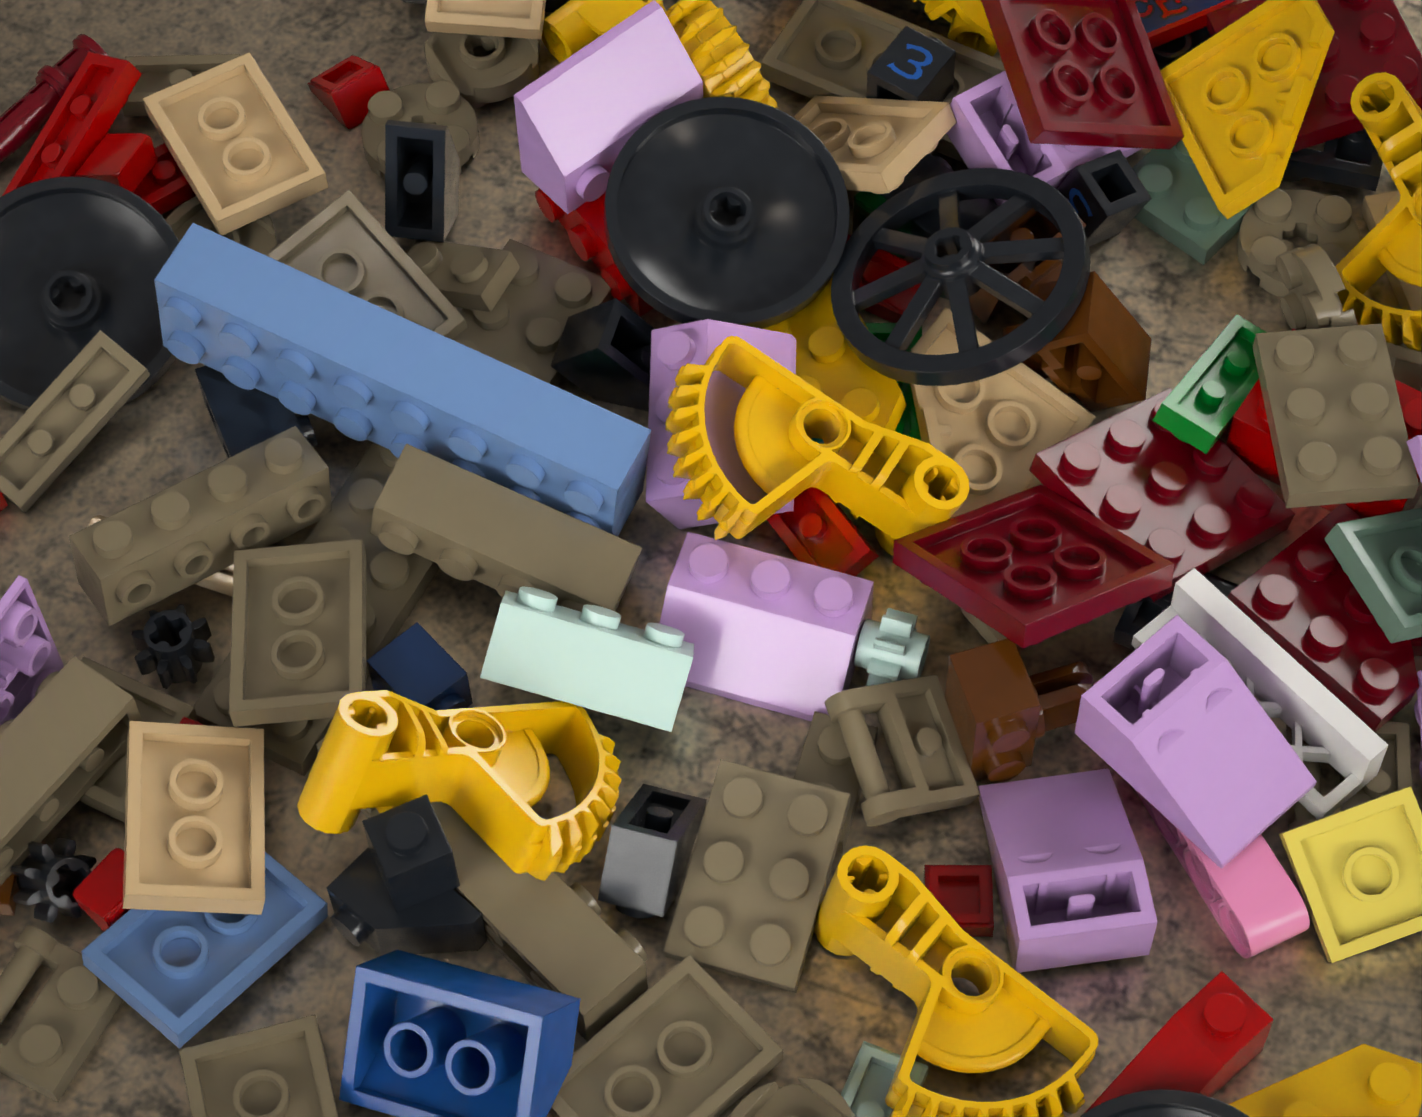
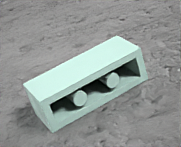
[480,586,694,732]

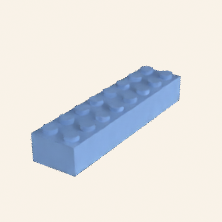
[154,223,651,537]

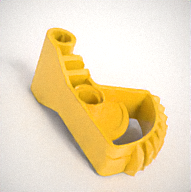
[542,0,778,108]
[1335,72,1422,352]
[665,336,969,556]
[297,690,622,881]
[814,845,1098,1117]

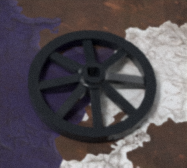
[831,168,1091,386]

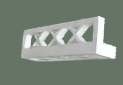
[1131,568,1388,819]

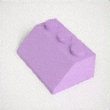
[513,0,703,214]
[646,319,796,530]
[659,532,874,721]

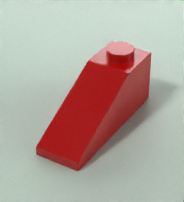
[1085,971,1274,1113]

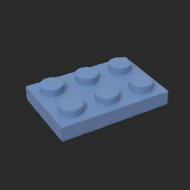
[81,852,328,1049]

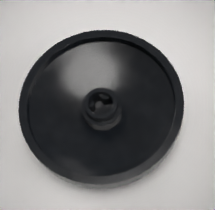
[603,97,850,329]
[0,177,179,411]

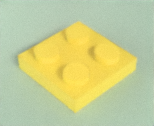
[1279,786,1422,963]

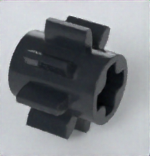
[131,604,215,689]
[10,837,97,923]

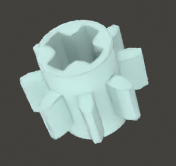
[854,608,930,686]

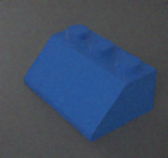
[339,949,581,1117]

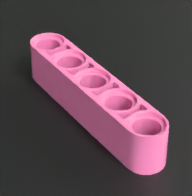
[1092,680,1310,959]

